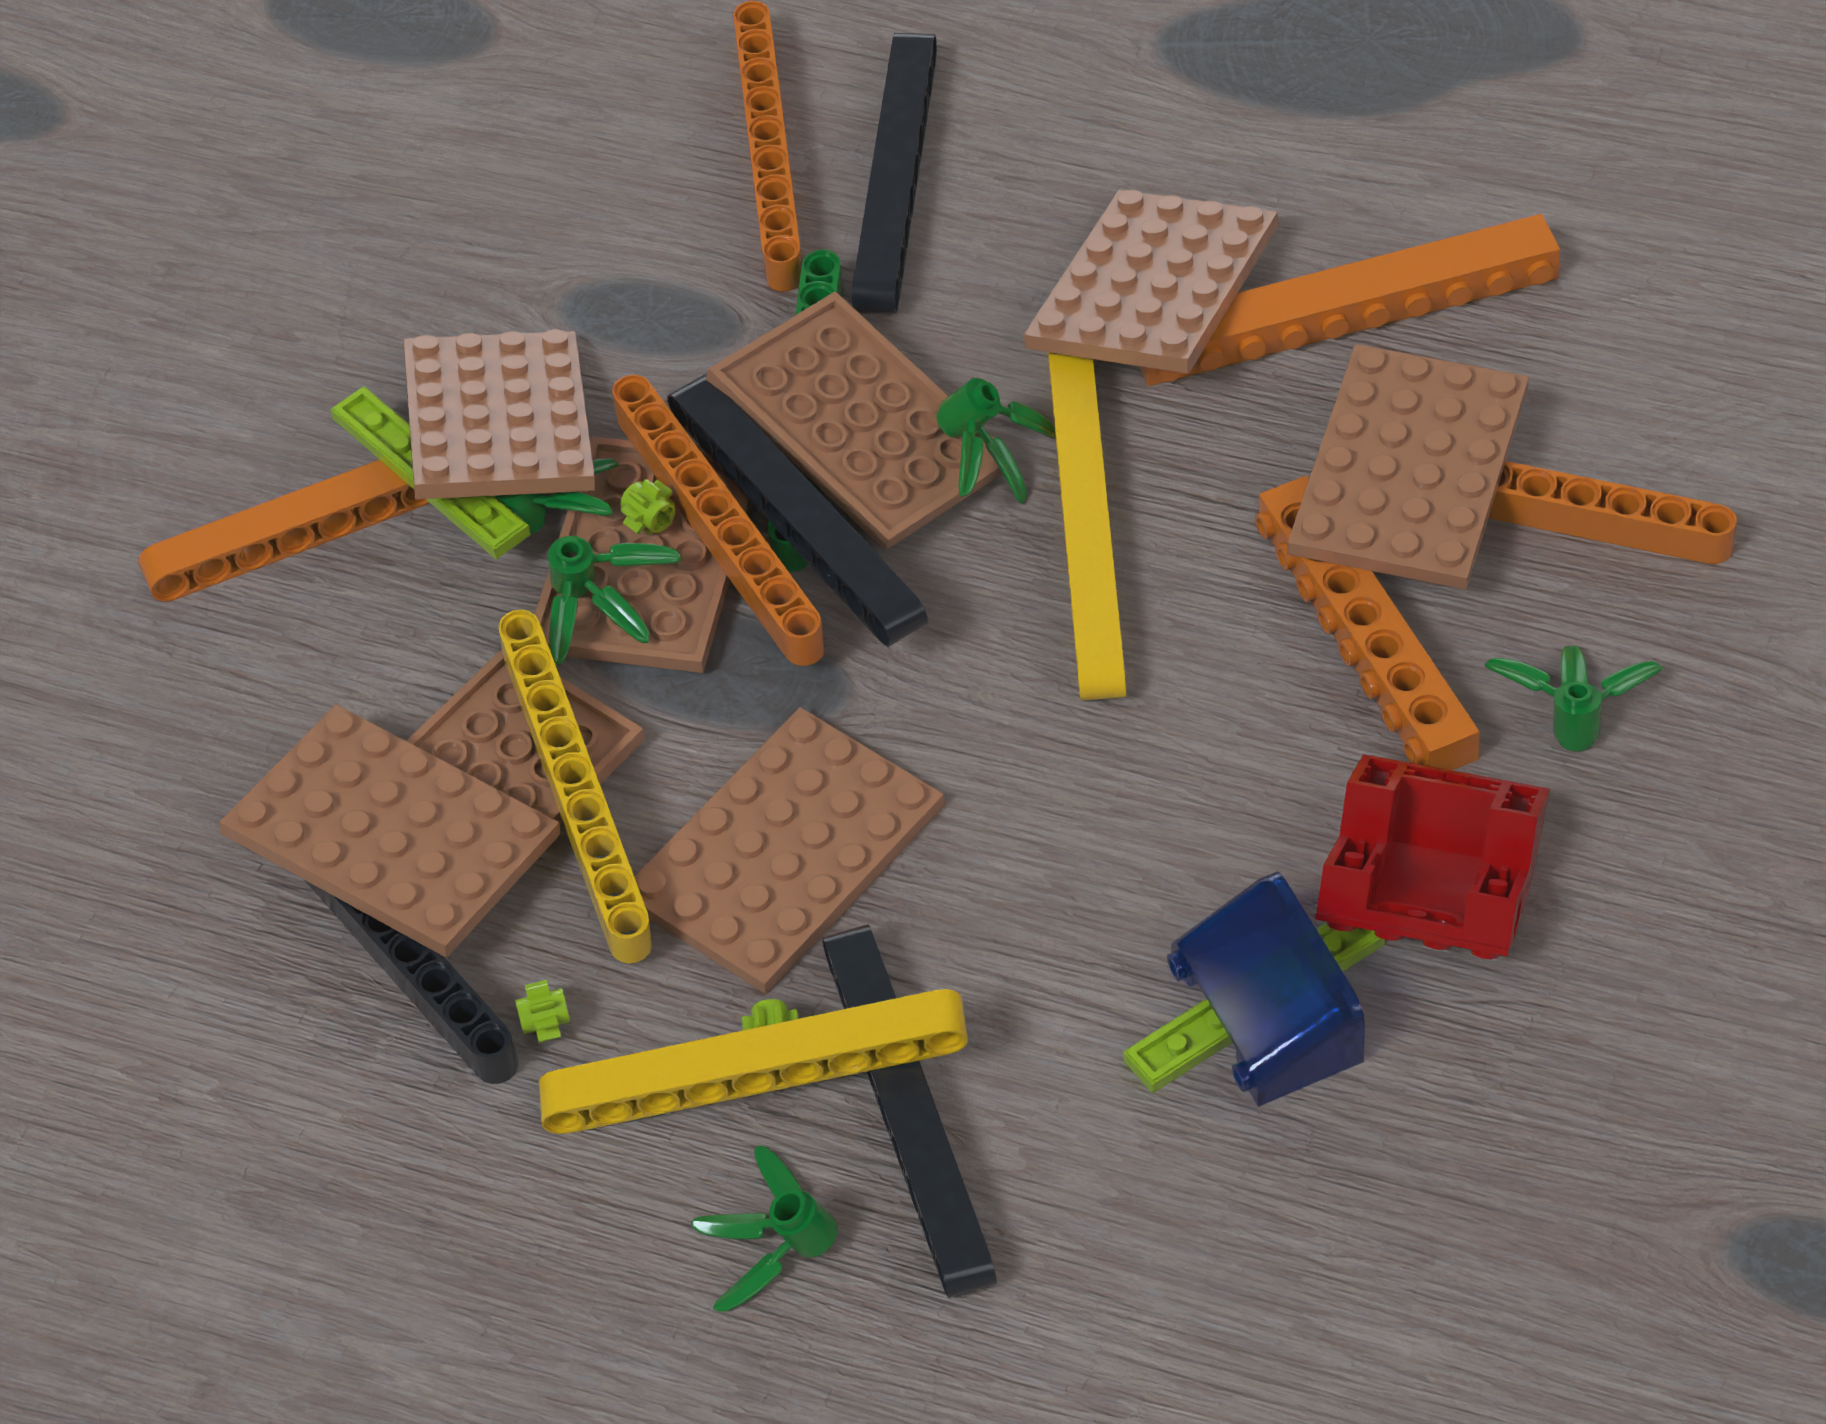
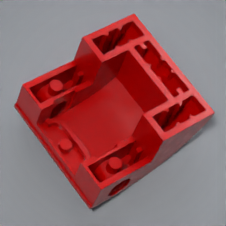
[1315,754,1550,959]

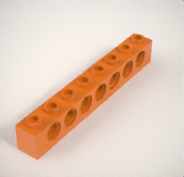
[1255,475,1480,770]

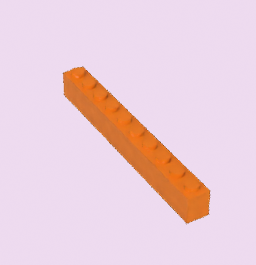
[1139,213,1560,386]

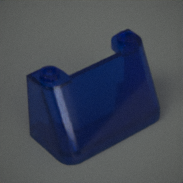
[1167,871,1365,1107]

